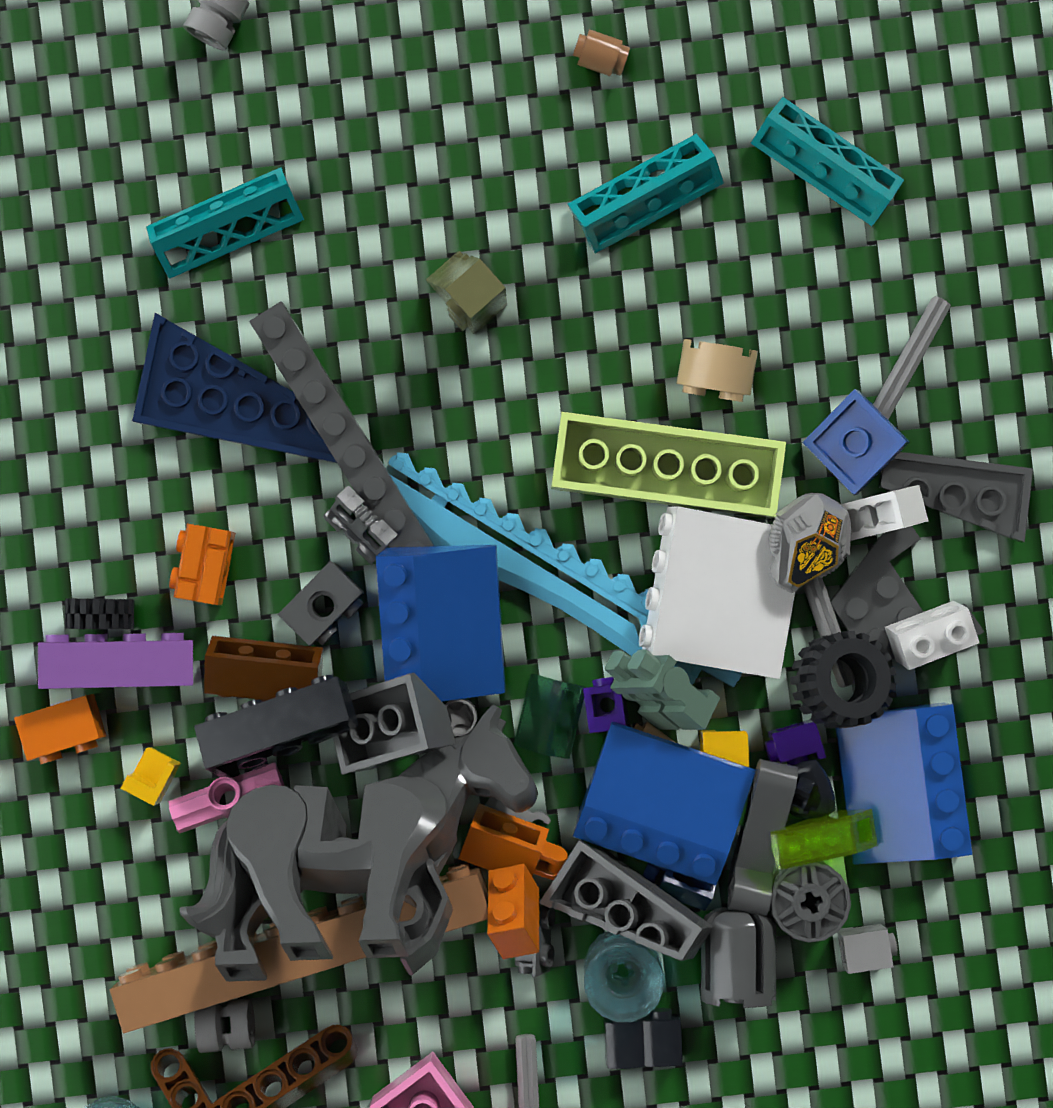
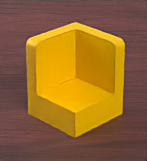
[699,730,749,767]
[120,747,181,806]

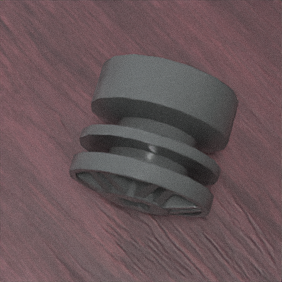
[769,854,851,942]

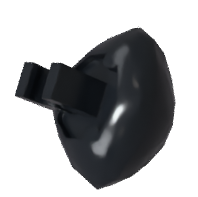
[789,760,836,819]

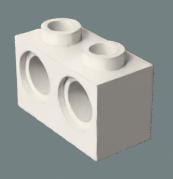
[840,485,928,540]
[885,601,979,670]

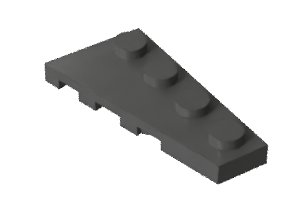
[878,452,1033,543]

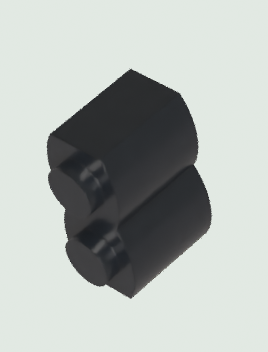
[604,1008,683,1069]

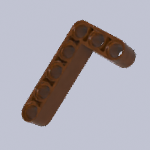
[151,1025,358,1108]

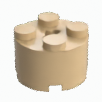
[676,339,758,402]

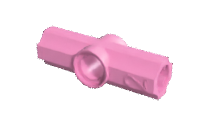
[168,762,285,833]

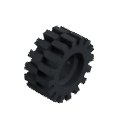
[65,598,134,629]

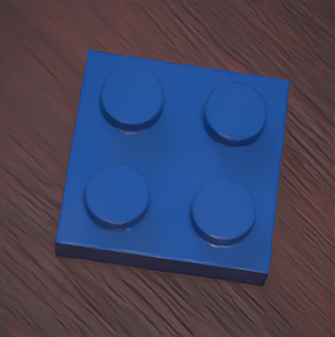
[802,389,910,495]

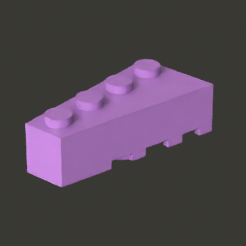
[38,633,193,689]

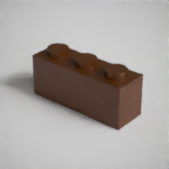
[204,636,323,702]

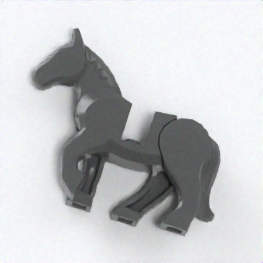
[179,705,538,982]

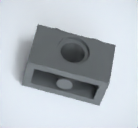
[277,561,365,646]

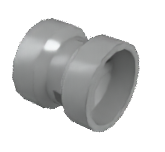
[445,698,477,736]

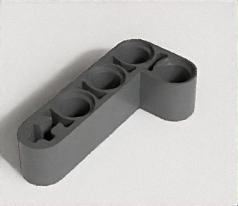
[728,759,798,916]

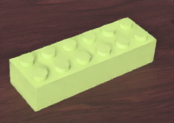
[551,412,786,519]

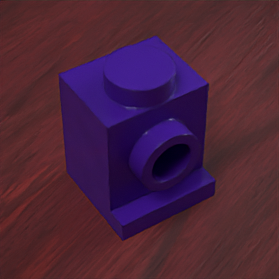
[583,677,631,733]
[765,719,826,765]

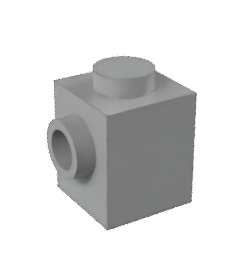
[837,924,897,974]

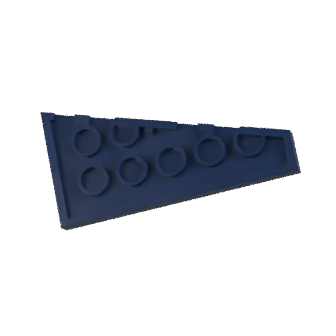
[132,313,338,464]

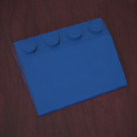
[376,545,505,701]
[835,702,972,864]
[573,721,755,885]

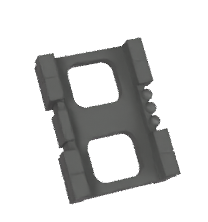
[323,486,398,565]

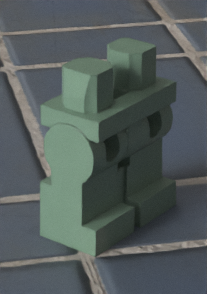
[605,649,720,730]

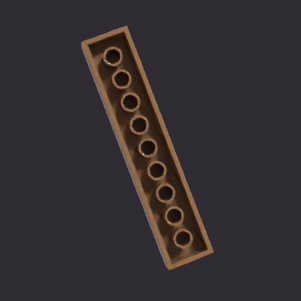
[109,862,488,1034]

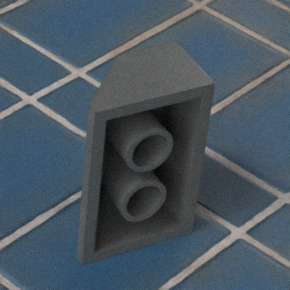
[333,673,456,775]

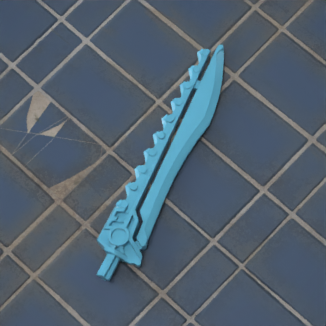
[388,452,742,688]

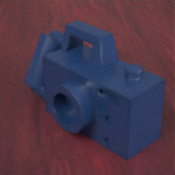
[642,863,717,911]

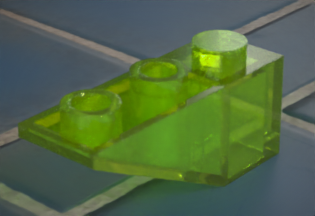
[770,809,878,870]

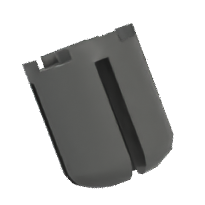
[701,907,776,1008]

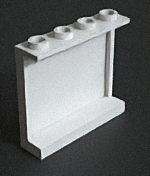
[639,506,795,679]

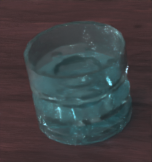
[584,932,664,1022]

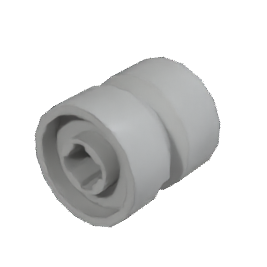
[183,0,250,51]
[194,998,255,1053]

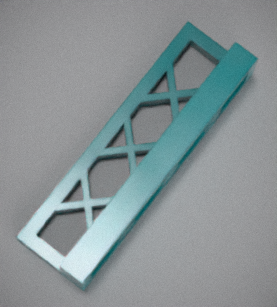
[751,97,904,226]
[568,133,724,254]
[146,167,304,279]

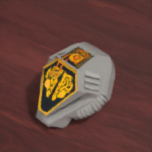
[769,493,851,593]

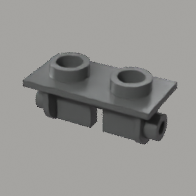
[515,899,555,977]

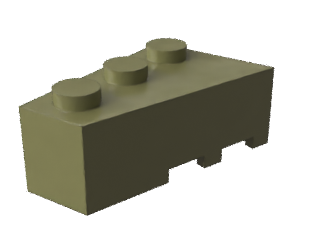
[426,251,507,334]

